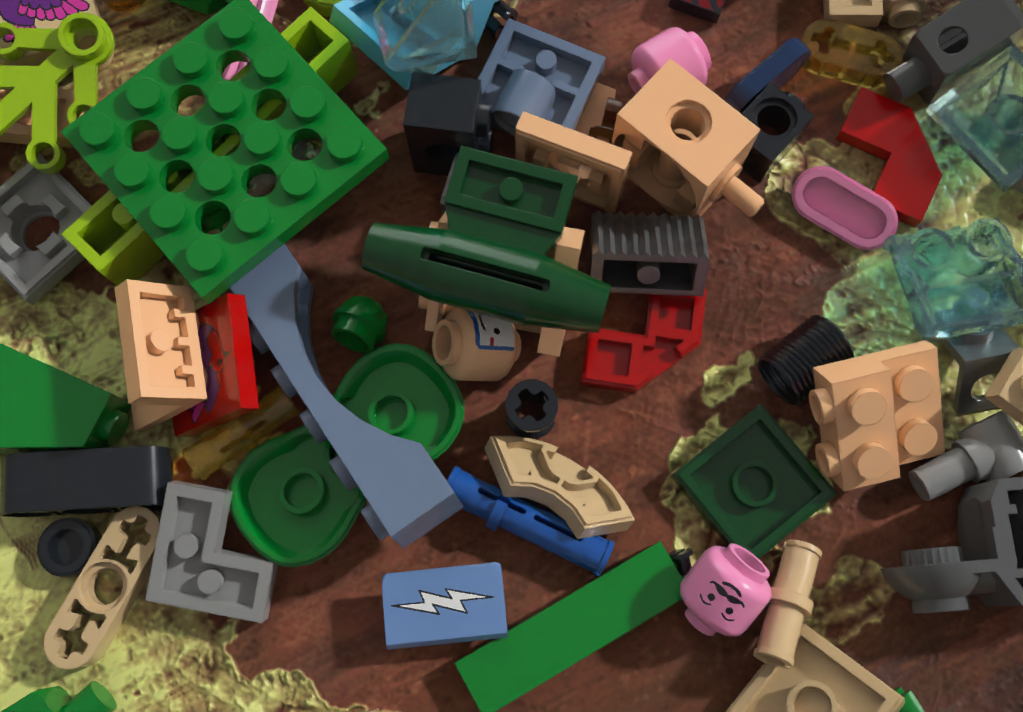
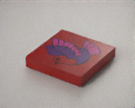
[172,293,259,437]

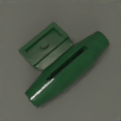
[362,145,611,333]

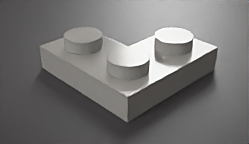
[145,480,278,623]

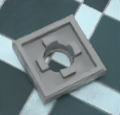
[0,153,92,305]

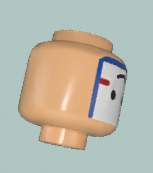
[432,308,521,382]

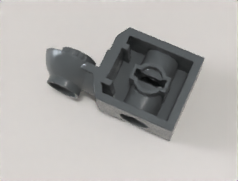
[880,477,1023,613]

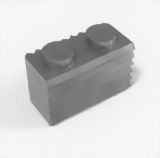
[588,210,710,297]

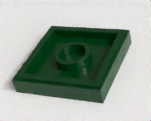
[671,404,838,559]

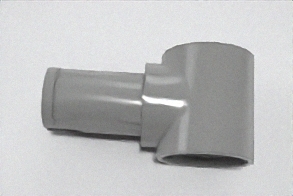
[908,411,1023,502]

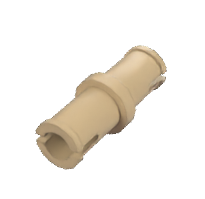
[753,539,822,669]

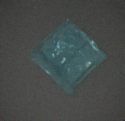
[882,218,1023,340]

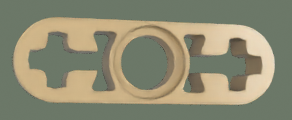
[43,506,161,669]

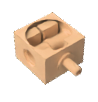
[611,58,764,218]

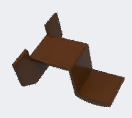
[589,97,624,139]

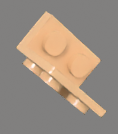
[115,279,207,431]

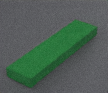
[454,541,683,712]

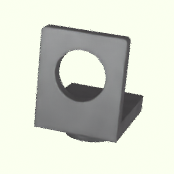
[929,307,1020,414]

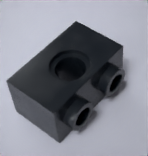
[403,72,493,176]

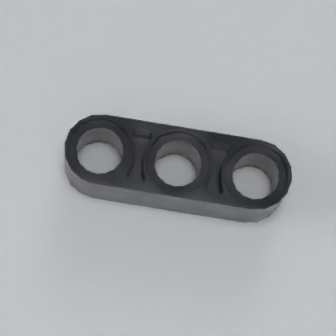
[0,446,174,517]

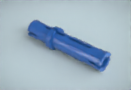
[447,466,615,577]

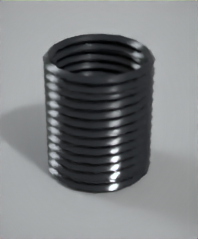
[757,315,854,406]

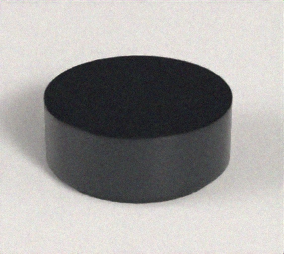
[37,518,102,577]

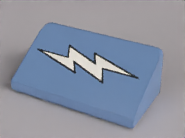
[382,562,508,650]

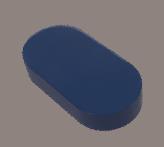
[723,38,812,114]

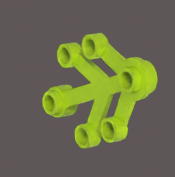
[0,13,115,174]

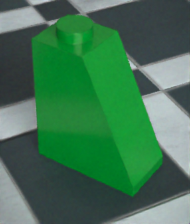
[0,343,131,456]

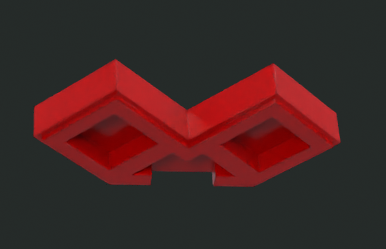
[836,87,942,228]
[580,290,707,394]

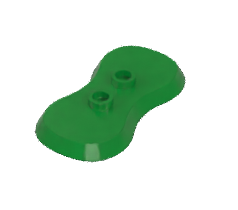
[229,343,465,567]

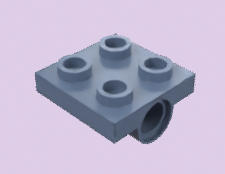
[478,18,606,137]

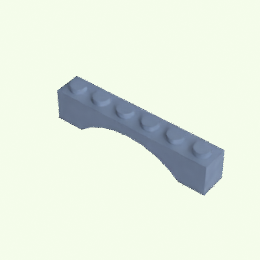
[222,244,464,549]

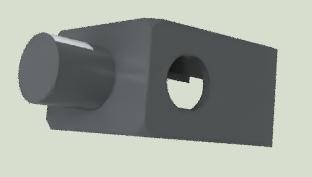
[883,0,1023,105]

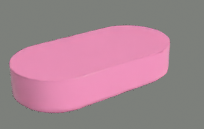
[792,166,898,250]

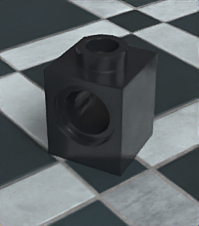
[742,82,814,183]

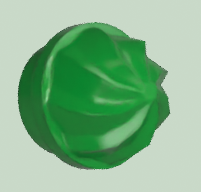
[331,296,387,353]

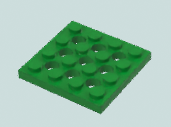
[61,0,390,304]

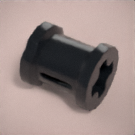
[506,379,558,440]

